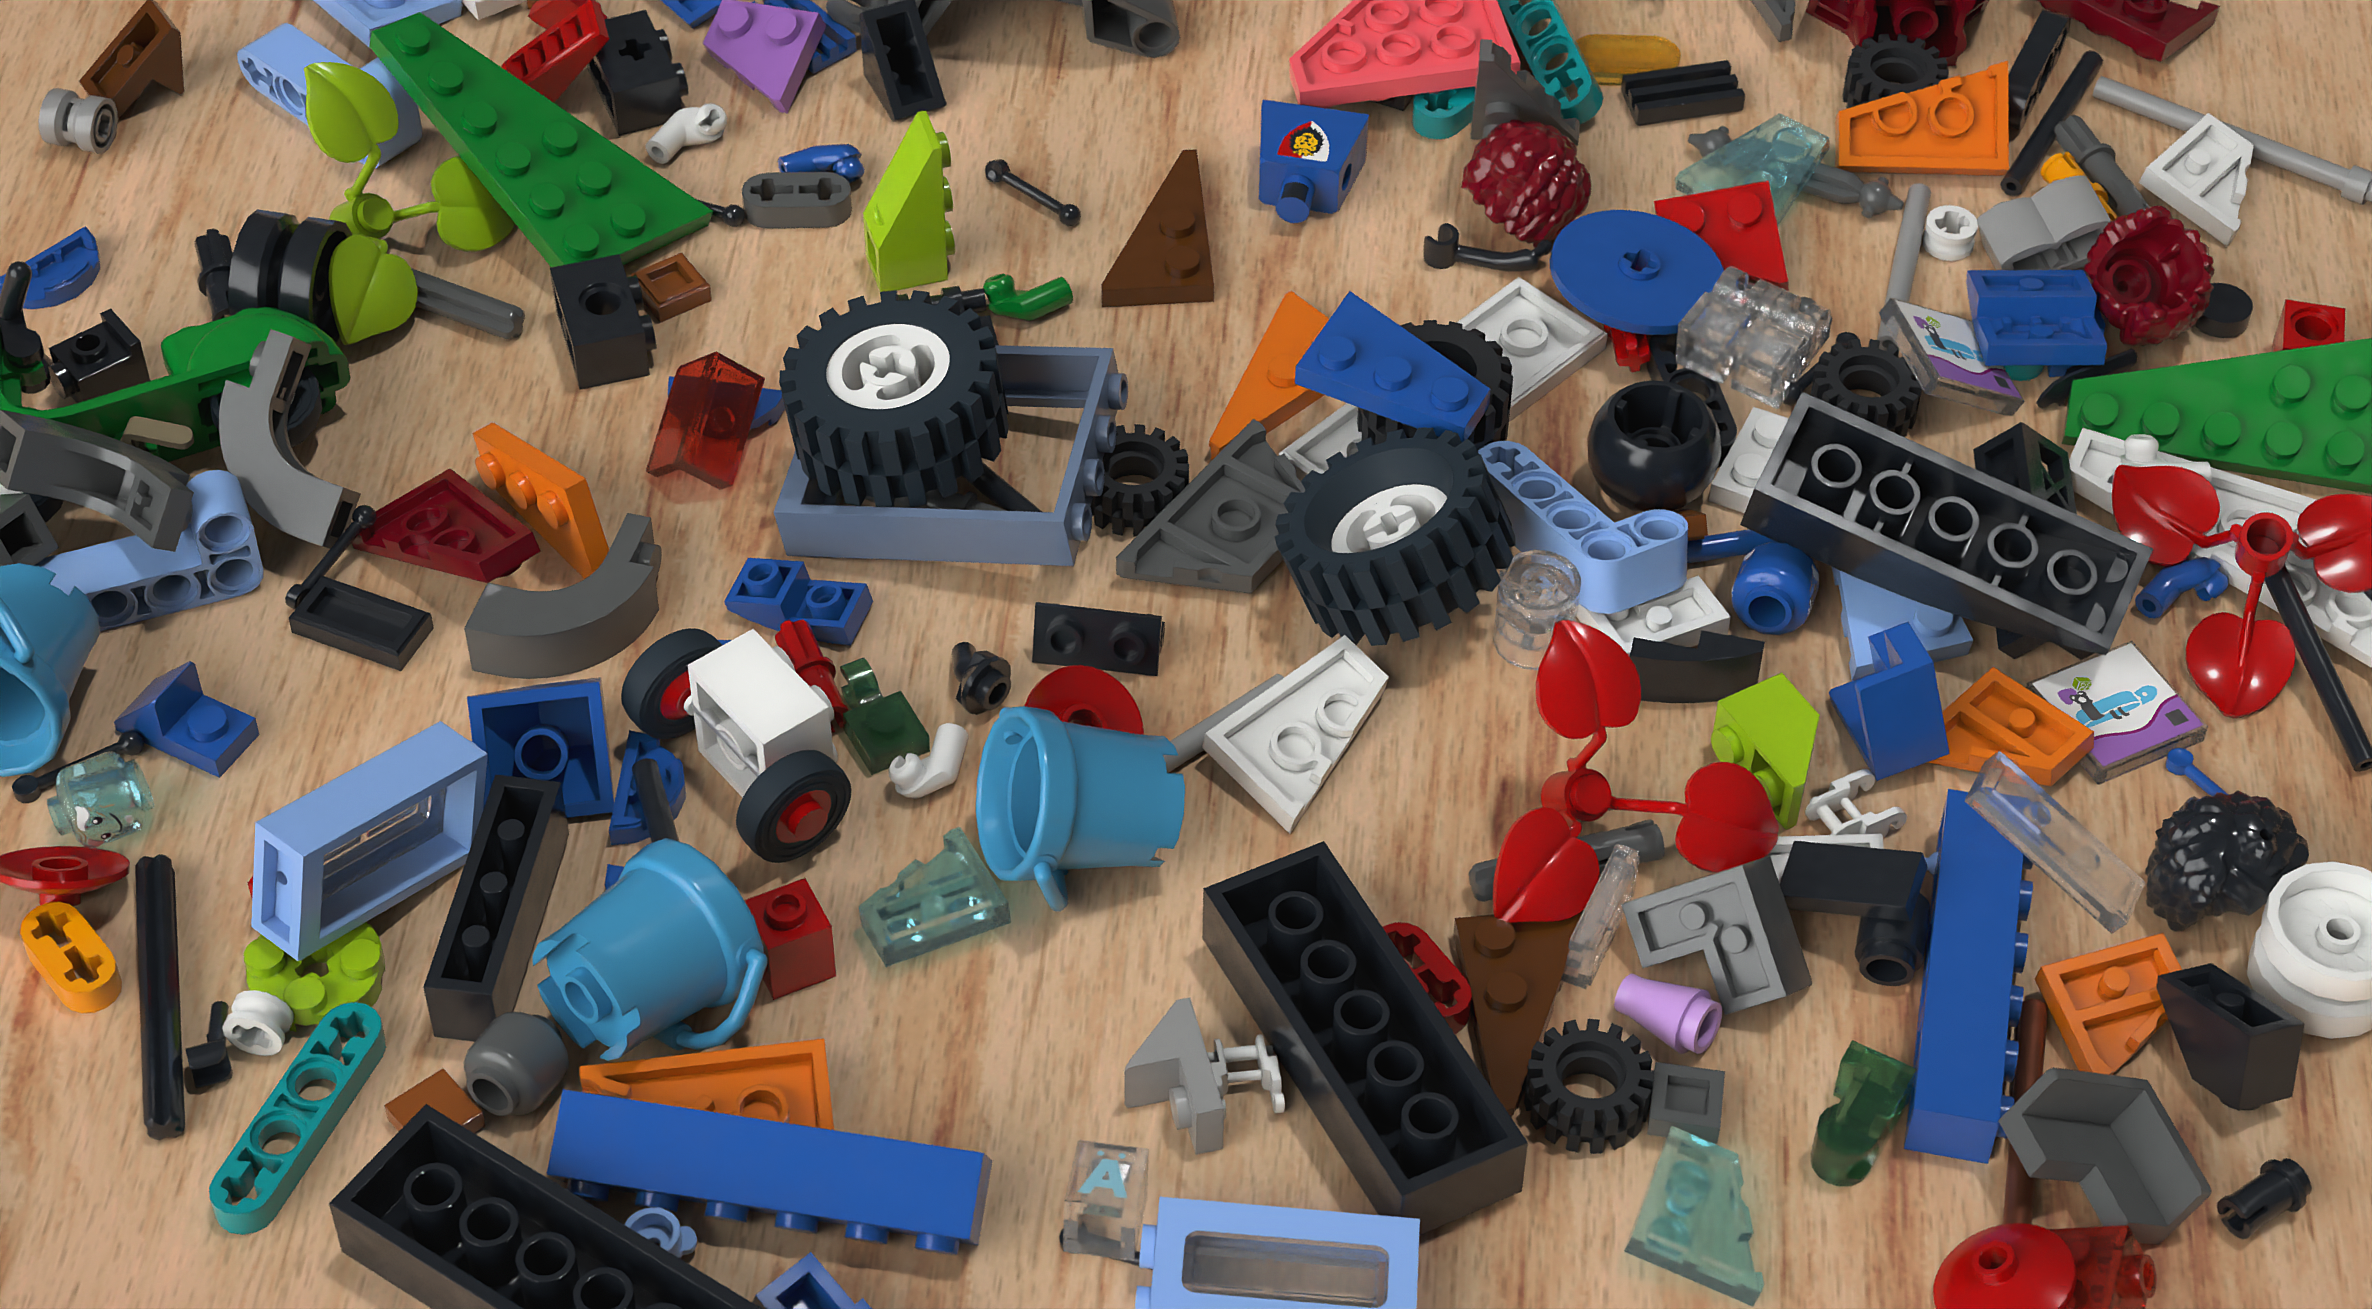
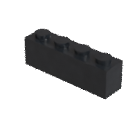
[423,774,569,1042]

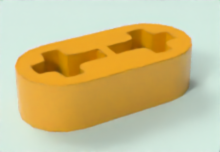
[20,902,122,1013]

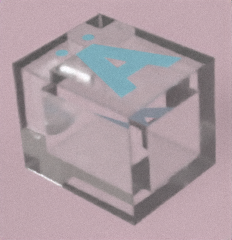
[1063,1140,1149,1261]

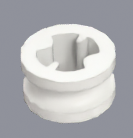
[1922,205,1978,261]
[222,990,294,1056]

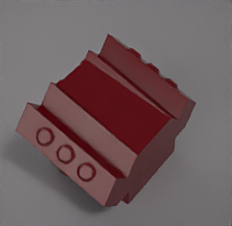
[1805,0,1989,66]

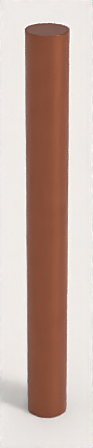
[2003,999,2048,1224]

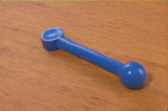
[2165,748,2229,796]

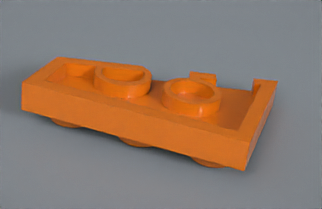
[1835,61,2009,176]
[472,422,609,579]

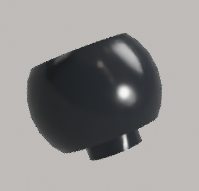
[1587,380,1721,512]

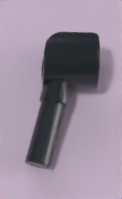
[185,1001,233,1088]

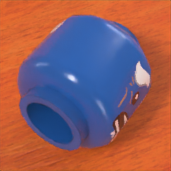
[1731,542,1819,635]

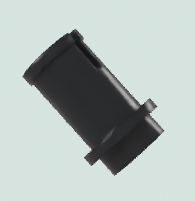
[2217,1158,2312,1239]

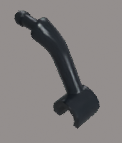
[1423,223,1553,271]

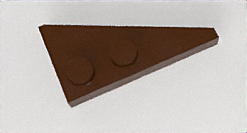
[1101,149,1214,307]
[1453,910,1584,1116]

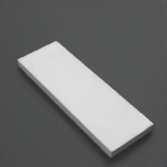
[1279,277,1608,481]

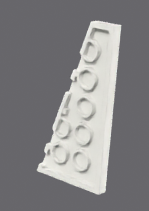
[2069,428,2372,668]

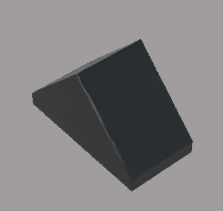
[860,0,947,121]

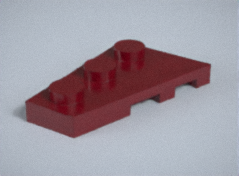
[2037,0,2220,62]
[345,468,541,583]

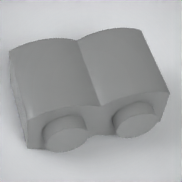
[1977,175,2111,270]

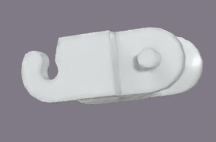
[1805,769,1907,838]
[1207,1034,1285,1119]

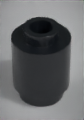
[1855,893,1931,986]

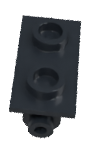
[1032,602,1165,676]

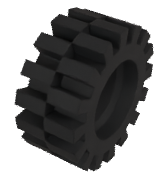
[1842,34,1949,109]
[1810,339,1923,437]
[1090,424,1189,537]
[1524,1019,1654,1154]

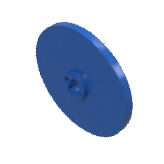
[1550,210,1725,335]

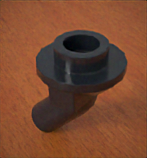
[951,642,1011,715]

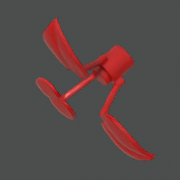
[2111,465,2372,718]
[1493,620,1779,923]

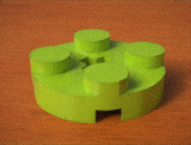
[244,922,386,1032]

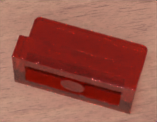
[646,351,765,490]

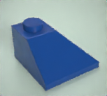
[467,677,614,818]

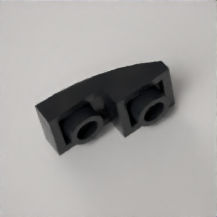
[1630,630,1765,703]

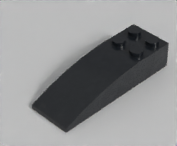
[1740,392,2153,655]

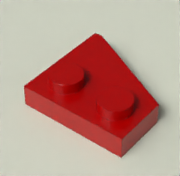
[1654,180,1788,292]

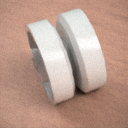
[2247,861,2372,1039]

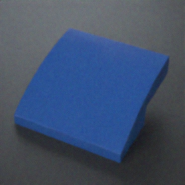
[1966,270,2107,366]

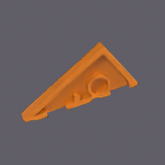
[1209,291,1329,460]
[579,1039,834,1130]

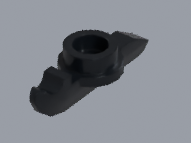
[2036,349,2137,408]

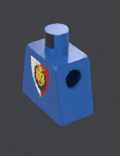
[1259,100,1369,223]

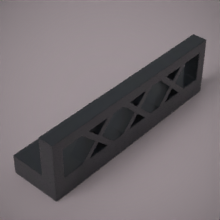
[1973,422,2094,660]

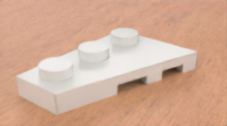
[1202,635,1389,834]

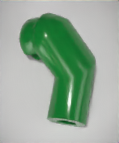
[983,273,1073,321]

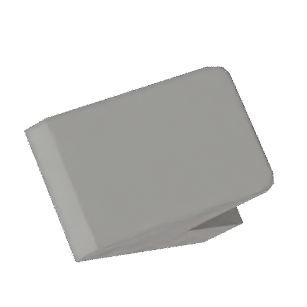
[1124,997,1224,1154]

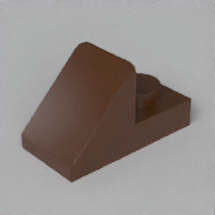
[79,0,184,119]

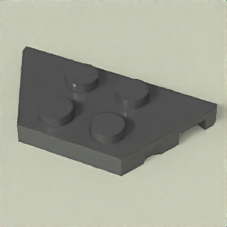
[1116,419,1305,593]

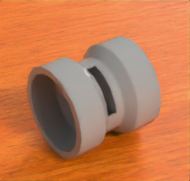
[39,88,118,154]

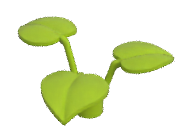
[304,62,515,345]

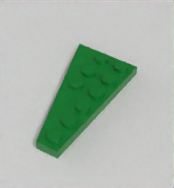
[369,12,713,267]
[2062,338,2372,494]

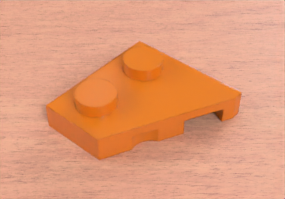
[1927,667,2094,786]
[2035,933,2182,1075]

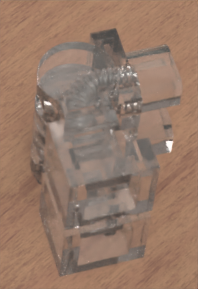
[1676,266,1831,409]

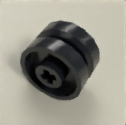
[228,209,352,343]

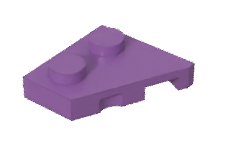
[703,0,826,113]

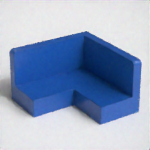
[1829,622,1950,781]

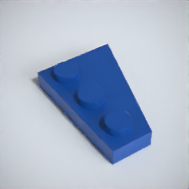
[1295,291,1491,442]

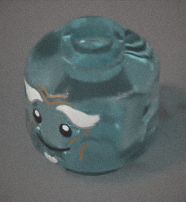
[47,751,154,849]

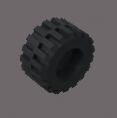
[1357,320,1513,451]

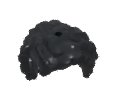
[2145,791,2309,931]

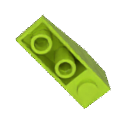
[863,110,955,292]

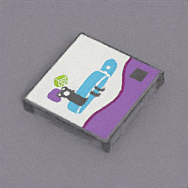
[1879,298,2025,416]
[2026,641,2208,785]

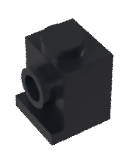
[48,308,150,403]

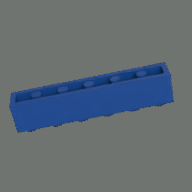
[1904,789,2037,1164]
[547,1089,992,1255]

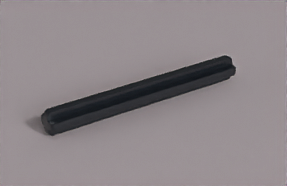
[135,854,185,1140]

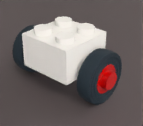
[621,628,851,863]

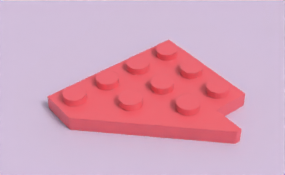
[1289,0,1520,108]

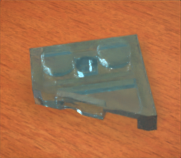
[1675,113,1830,226]
[859,827,1011,967]
[1624,1126,1764,1307]

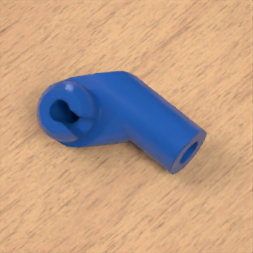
[778,144,864,183]
[2135,557,2229,619]

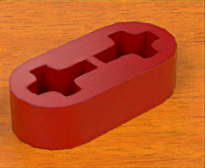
[1383,922,1472,1034]

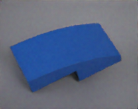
[724,558,873,646]

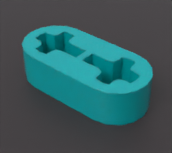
[1412,86,1475,140]

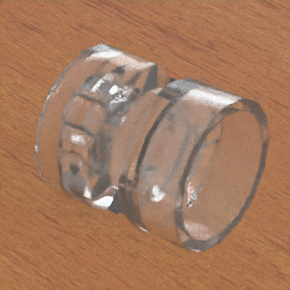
[1493,550,1581,670]

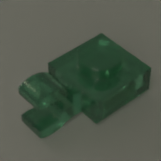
[840,657,930,775]

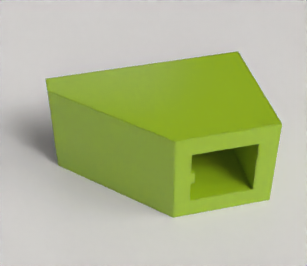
[1711,673,1820,830]

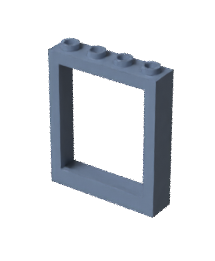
[773,345,1128,566]

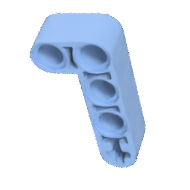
[237,23,422,169]
[1478,441,1688,614]
[34,470,264,631]

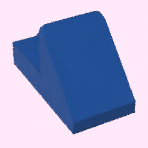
[114,661,260,778]

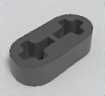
[742,172,852,229]

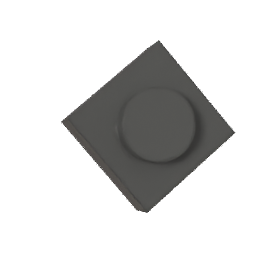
[1647,1062,1725,1144]

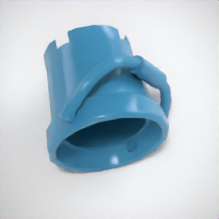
[0,563,100,777]
[976,706,1185,912]
[532,838,767,1061]

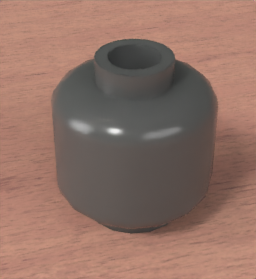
[463,1012,569,1116]

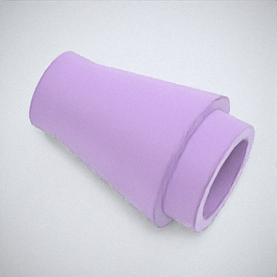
[1614,973,1722,1054]

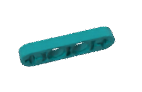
[1497,0,1603,124]
[209,1002,386,1235]

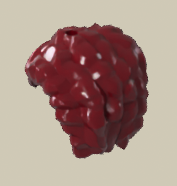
[1461,119,1591,248]
[2084,206,2214,346]

